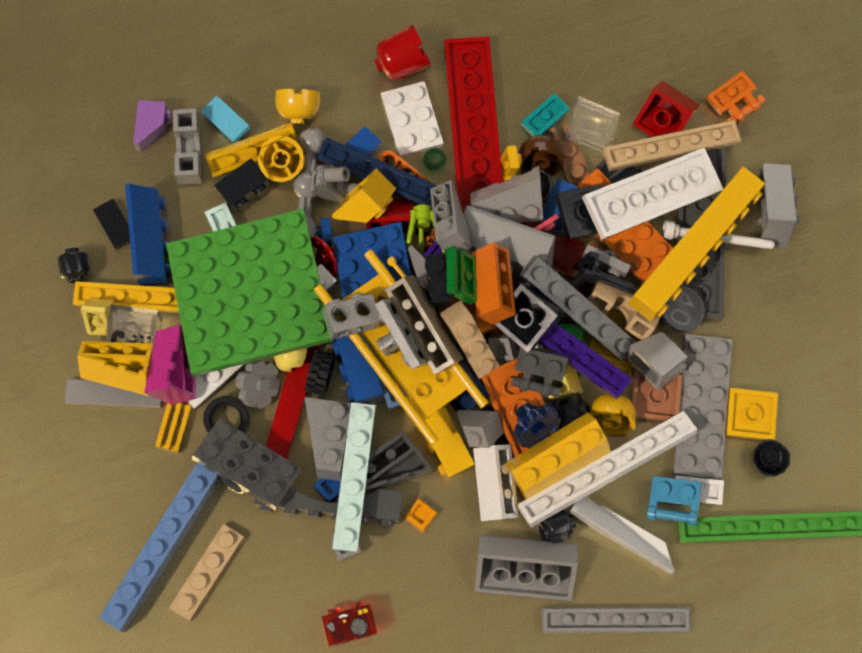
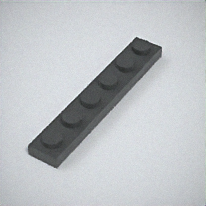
[519,256,636,362]

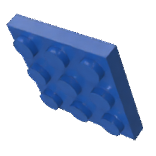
[332,222,412,299]

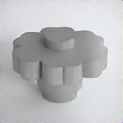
[236,360,280,409]

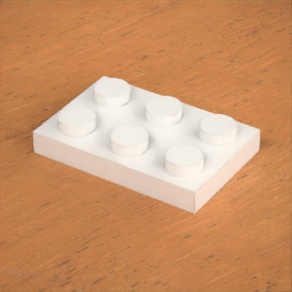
[381,81,443,157]

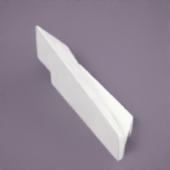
[569,496,675,575]

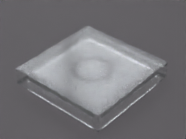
[565,96,620,153]

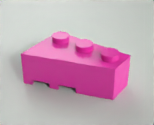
[144,325,196,405]

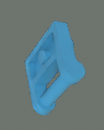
[647,476,702,526]

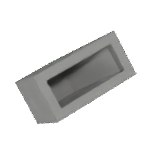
[456,410,504,448]

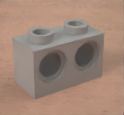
[322,293,381,340]

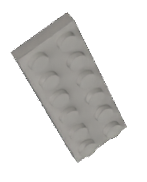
[672,334,733,480]

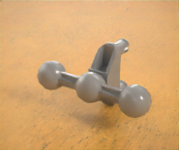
[293,127,359,238]

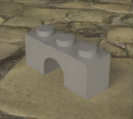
[173,108,202,185]

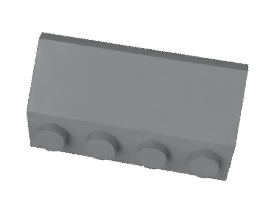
[464,205,556,283]
[474,535,578,601]

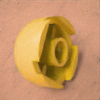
[275,89,321,124]
[258,135,305,183]
[590,393,636,437]

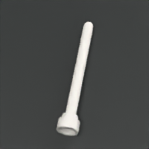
[662,220,775,249]

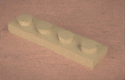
[169,524,245,621]

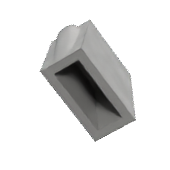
[627,332,688,391]

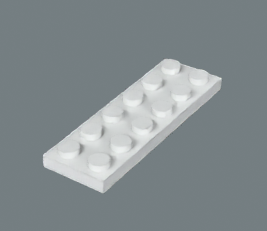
[582,148,723,240]

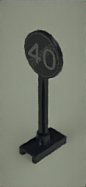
[569,251,705,332]

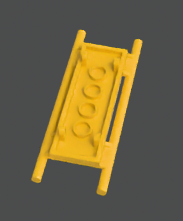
[314,249,489,445]

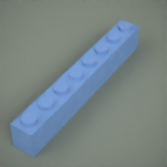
[99,463,222,632]

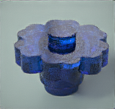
[513,403,561,449]

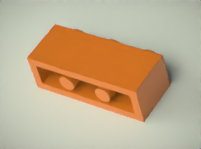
[471,242,516,325]

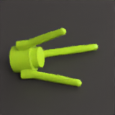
[406,204,446,256]

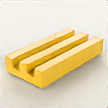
[155,403,192,453]

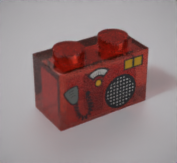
[322,601,378,647]

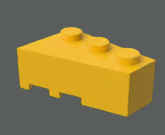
[77,341,154,396]

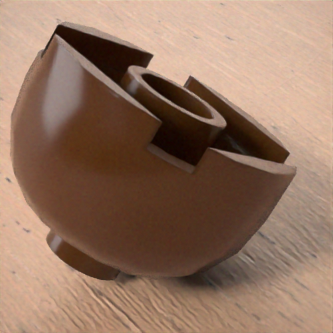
[518,135,564,176]

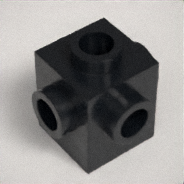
[551,393,591,429]

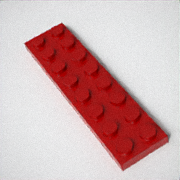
[444,36,503,209]

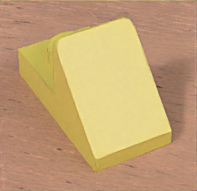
[81,298,113,337]

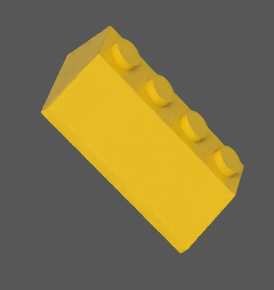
[505,413,611,500]

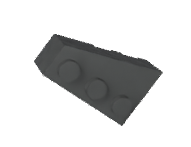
[365,430,432,494]

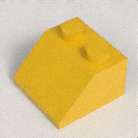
[331,168,396,223]

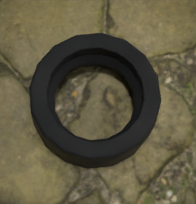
[203,396,250,434]

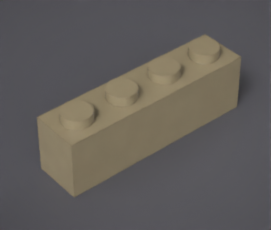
[385,275,464,375]

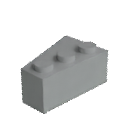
[758,163,799,248]
[471,166,543,223]
[304,397,351,481]

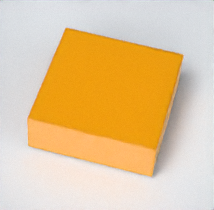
[404,498,438,533]

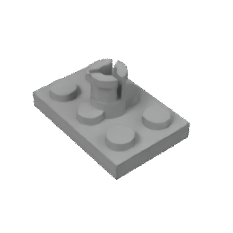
[375,299,428,369]

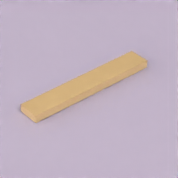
[602,120,742,171]

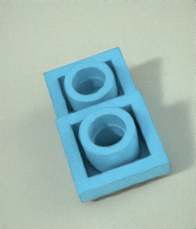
[200,96,251,143]

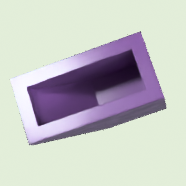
[133,100,172,152]

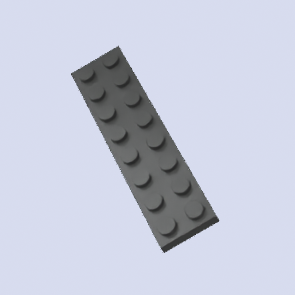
[677,147,727,320]

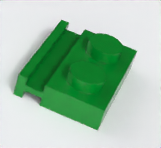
[446,246,477,304]

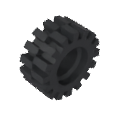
[305,350,335,396]

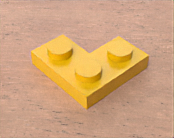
[501,145,522,182]

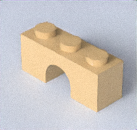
[587,282,660,340]
[439,301,499,379]

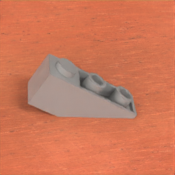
[430,180,471,252]

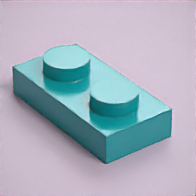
[521,93,570,136]

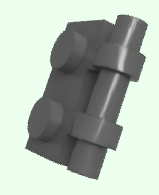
[511,347,568,397]

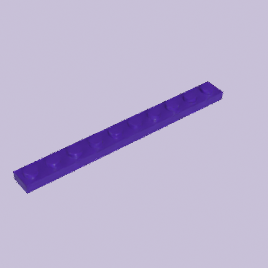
[423,240,632,400]

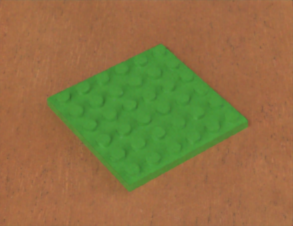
[166,209,334,377]

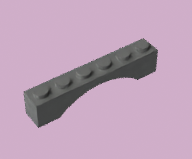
[253,487,403,527]

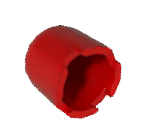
[374,25,431,80]

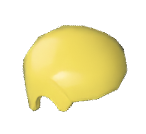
[272,348,307,372]

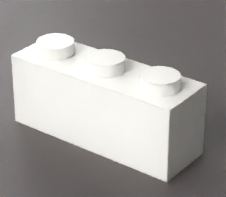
[473,444,519,522]

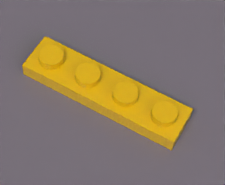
[204,122,298,177]

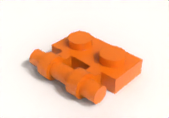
[706,70,766,124]

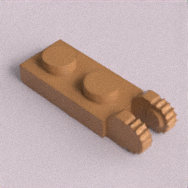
[549,123,590,186]

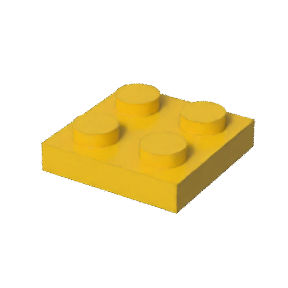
[725,388,778,441]

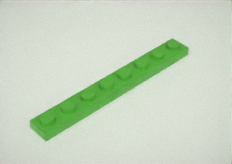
[678,511,862,543]

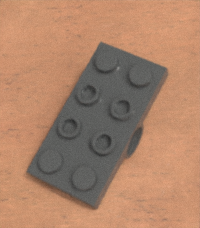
[192,418,302,511]

